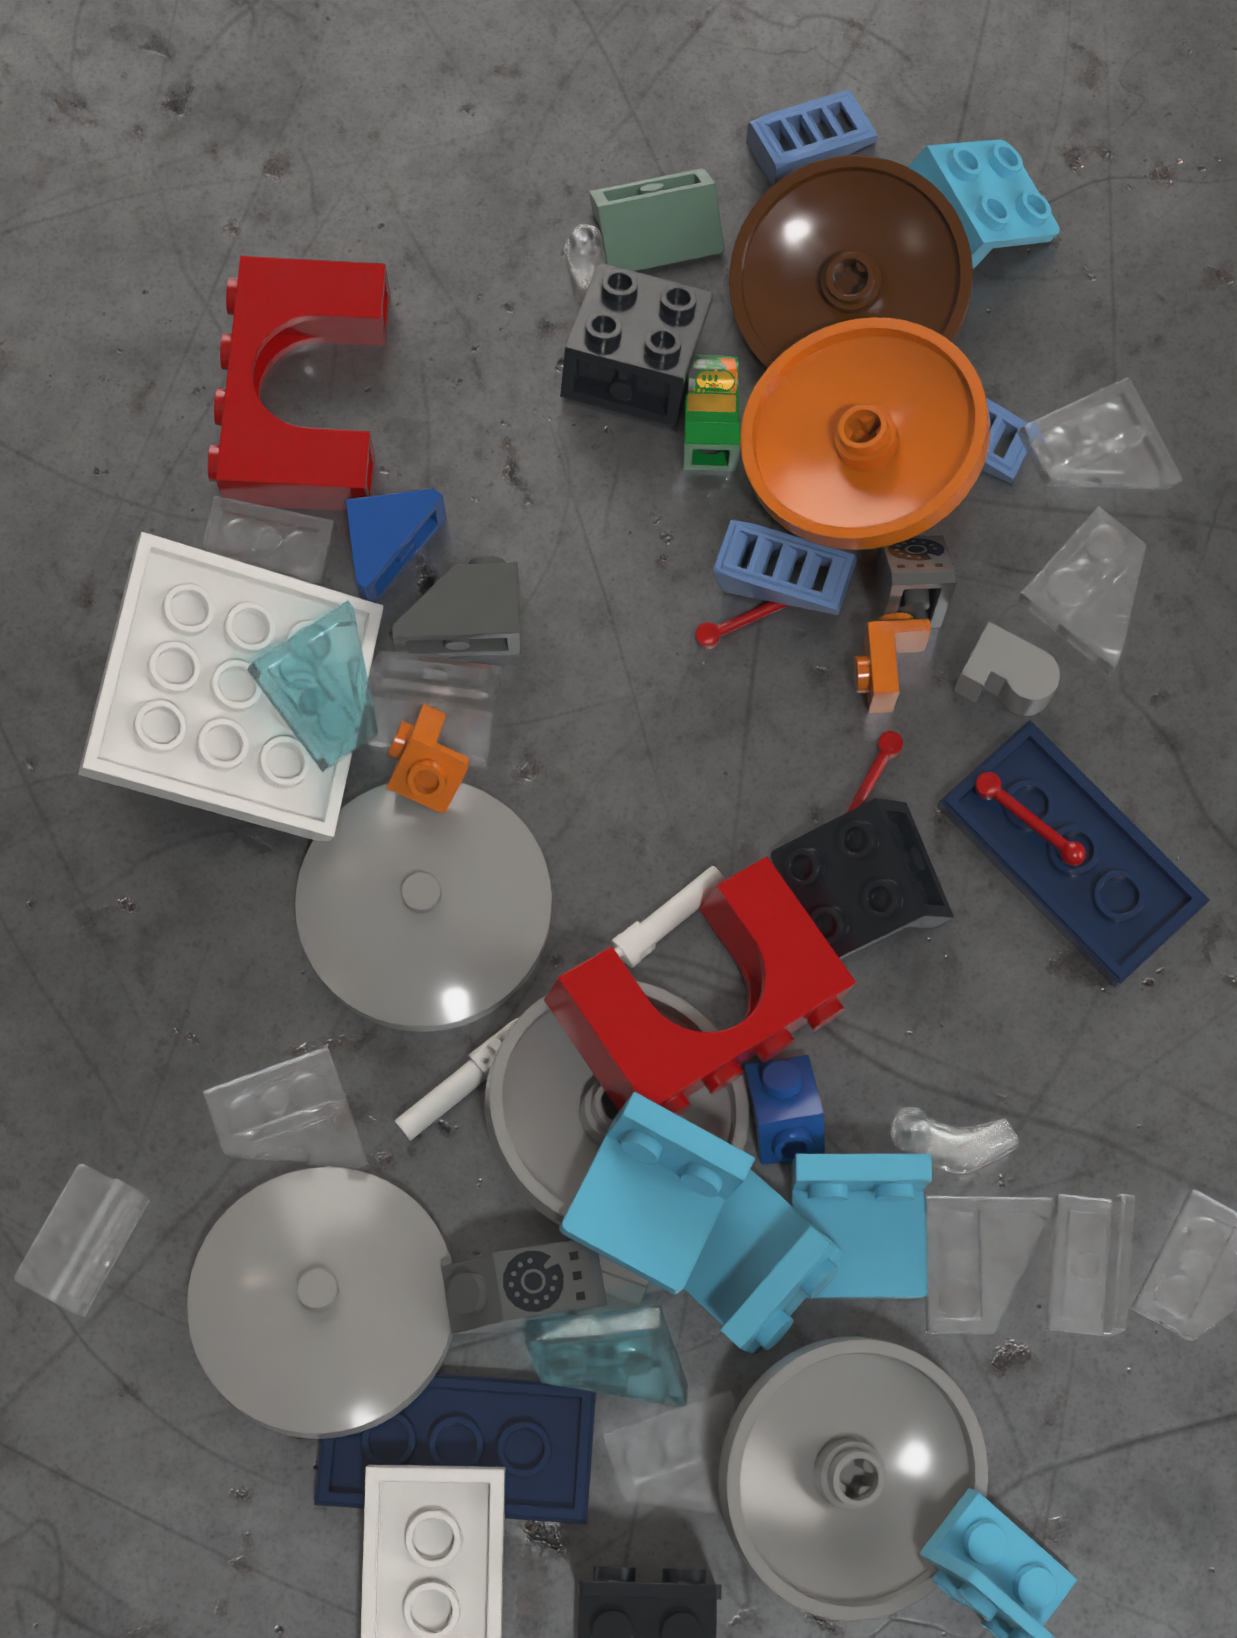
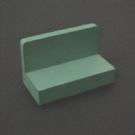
[589,168,724,271]

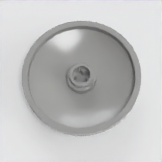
[295,783,552,1032]
[484,981,749,1225]
[187,1167,454,1439]
[719,1336,988,1621]

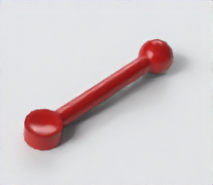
[695,583,814,649]
[846,731,903,813]
[975,772,1086,866]

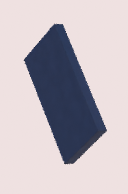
[937,720,1210,989]
[314,1374,597,1525]

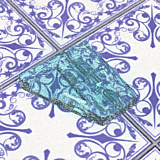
[247,600,378,772]
[525,1305,688,1407]

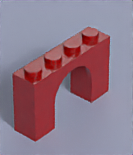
[207,255,390,511]
[544,856,857,1116]

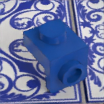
[745,1055,825,1165]

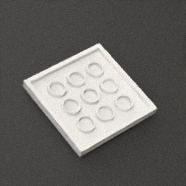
[78,532,384,841]

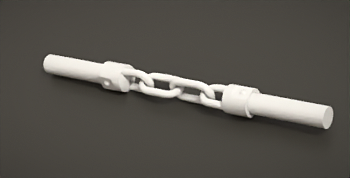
[394,866,726,1141]

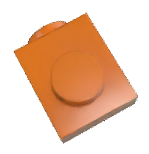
[854,613,931,714]
[386,704,470,813]

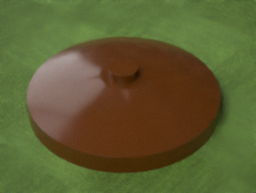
[729,155,973,368]

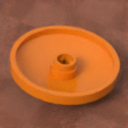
[740,317,990,550]

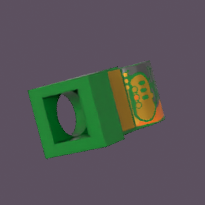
[683,354,740,471]

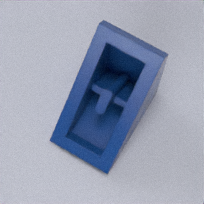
[346,488,446,603]

